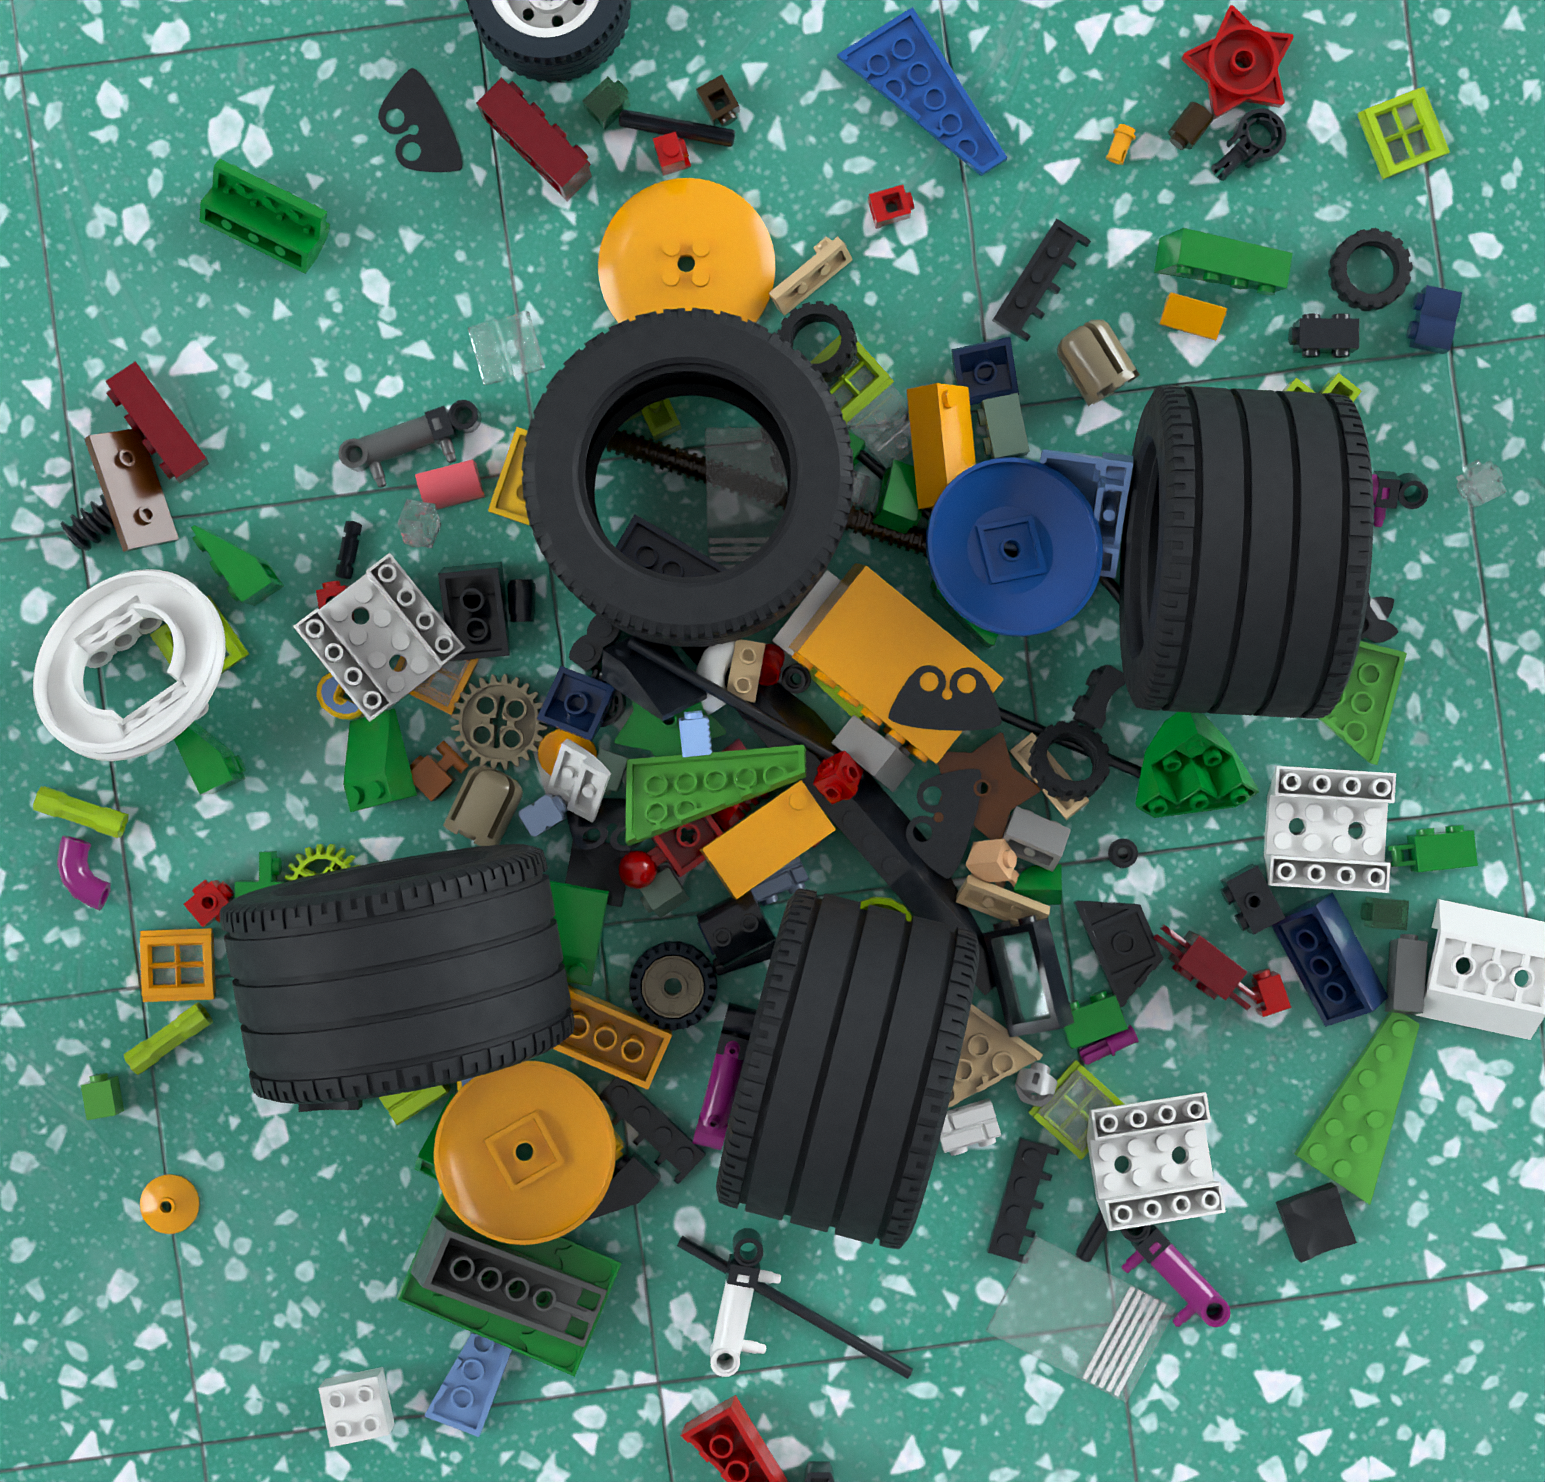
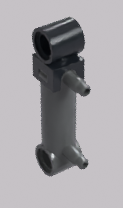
[338,400,482,488]

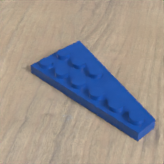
[837,7,1007,176]

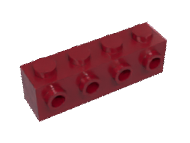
[105,361,209,484]

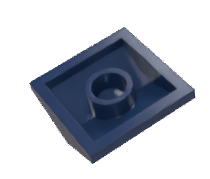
[951,337,1019,405]
[537,666,615,742]

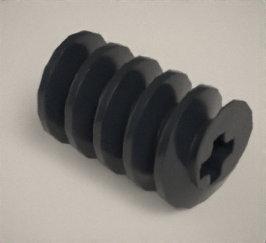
[60,494,116,550]

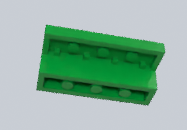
[199,159,330,274]

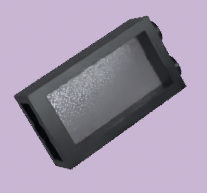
[983,915,1074,1038]

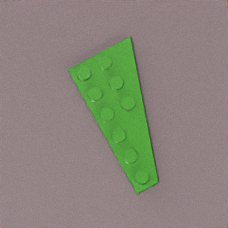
[625,745,806,846]

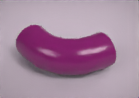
[57,835,111,911]

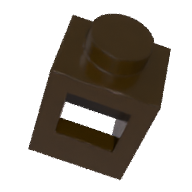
[696,75,740,127]

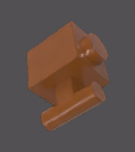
[409,741,469,801]

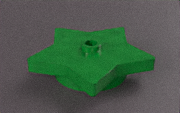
[614,669,727,757]

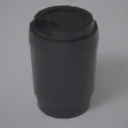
[507,579,536,622]

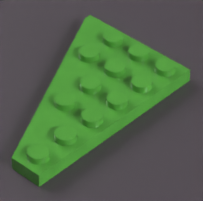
[1317,641,1407,765]

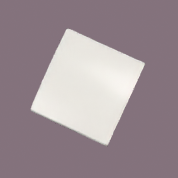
[547,738,611,822]

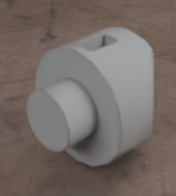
[1015,1062,1057,1107]

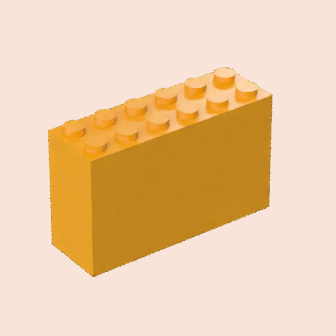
[788,563,1004,764]

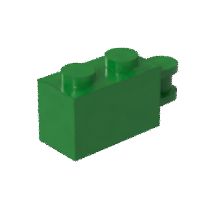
[1388,825,1478,872]

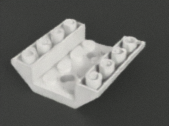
[293,553,465,722]
[1264,766,1396,893]
[1416,899,1545,1040]
[1087,1092,1226,1231]

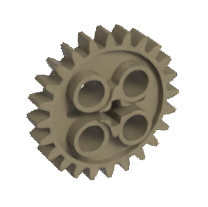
[451,674,548,770]

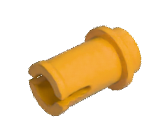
[1106,124,1136,165]

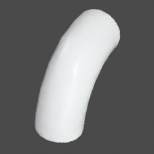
[696,641,735,715]

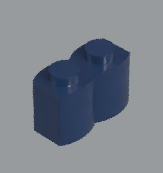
[1406,285,1462,354]

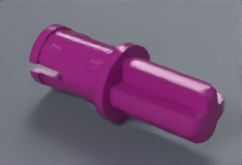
[1079,1025,1139,1065]

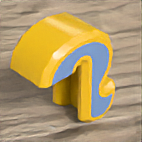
[316,672,364,720]

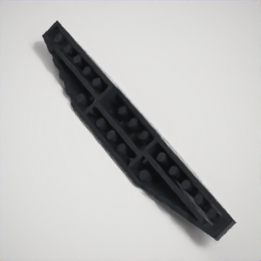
[681,646,996,995]

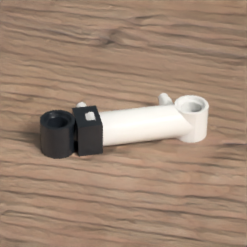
[710,1228,781,1377]

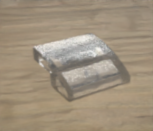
[468,311,545,385]
[847,384,913,469]

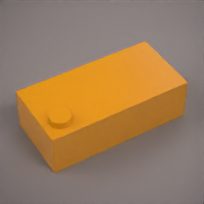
[907,383,976,509]
[700,780,836,899]
[553,985,672,1090]

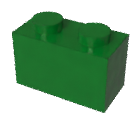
[873,459,923,534]
[1062,990,1128,1049]

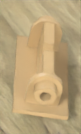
[727,639,765,703]

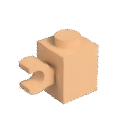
[966,838,1019,888]

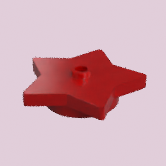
[1181,5,1294,119]

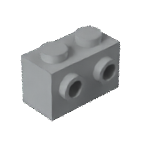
[1002,806,1071,872]

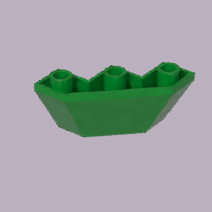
[1135,712,1259,818]

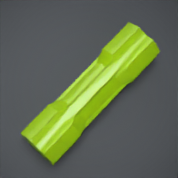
[33,786,129,838]
[124,1002,213,1075]

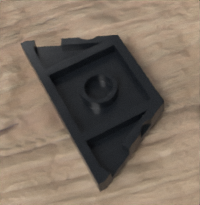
[1074,900,1163,1008]

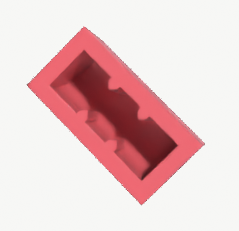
[415,459,485,512]

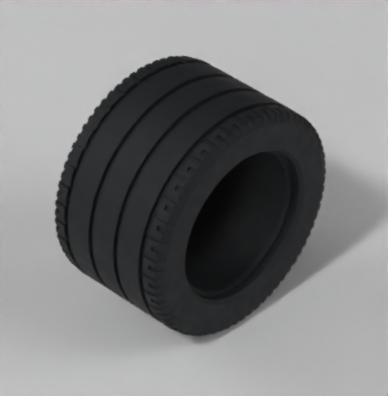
[521,308,854,647]
[1119,385,1374,719]
[220,844,575,1104]
[716,888,979,1249]

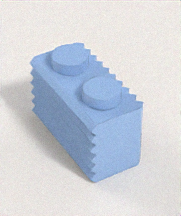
[679,710,712,757]

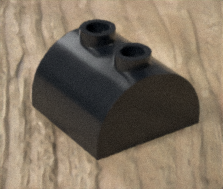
[696,890,776,967]

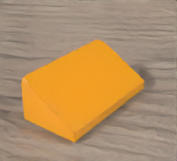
[1159,292,1227,341]

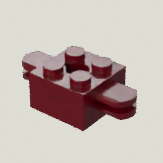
[1153,924,1258,1011]

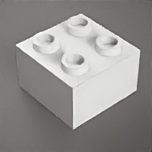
[318,1367,395,1447]

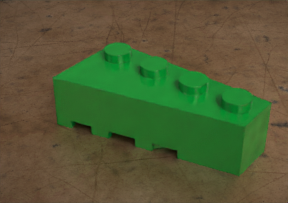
[1154,228,1293,295]

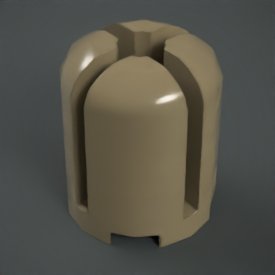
[1057,319,1140,406]
[443,765,523,846]

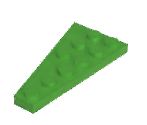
[1294,1012,1420,1205]

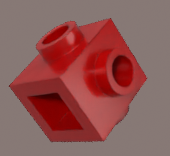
[813,750,864,804]
[183,880,234,927]

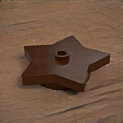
[932,732,1041,840]

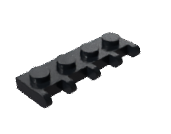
[992,219,1091,342]
[598,1076,706,1184]
[987,1137,1060,1263]

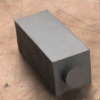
[1385,934,1428,1015]

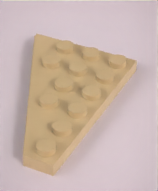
[948,1004,1043,1107]

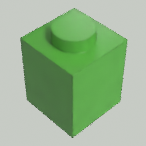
[80,1073,124,1120]

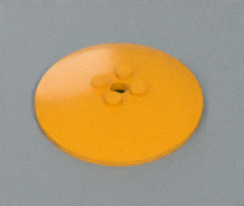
[598,178,775,323]
[434,1061,616,1245]

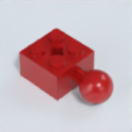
[619,815,723,889]

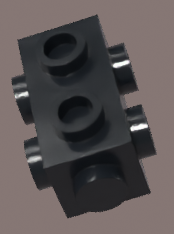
[1288,313,1359,358]

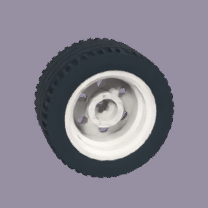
[466,0,631,83]

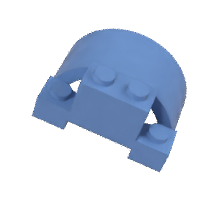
[1040,449,1133,578]

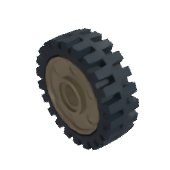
[629,941,717,1030]

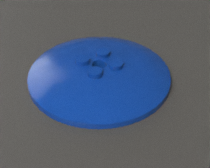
[926,457,1103,637]

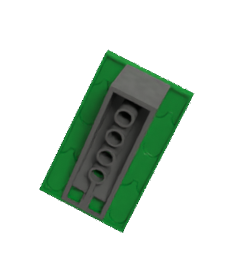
[397,1193,622,1377]

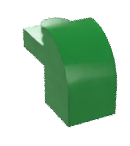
[235,851,288,898]

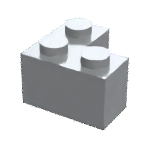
[832,715,915,792]

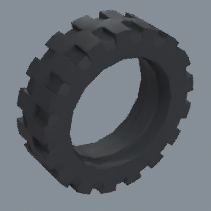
[1328,228,1413,311]
[777,301,857,383]
[1028,721,1111,802]

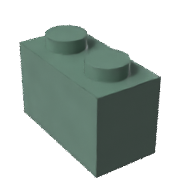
[977,393,1030,459]

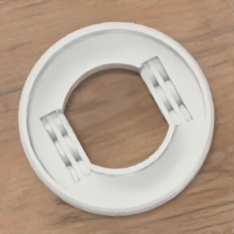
[33,569,226,761]

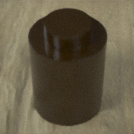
[1168,102,1214,150]

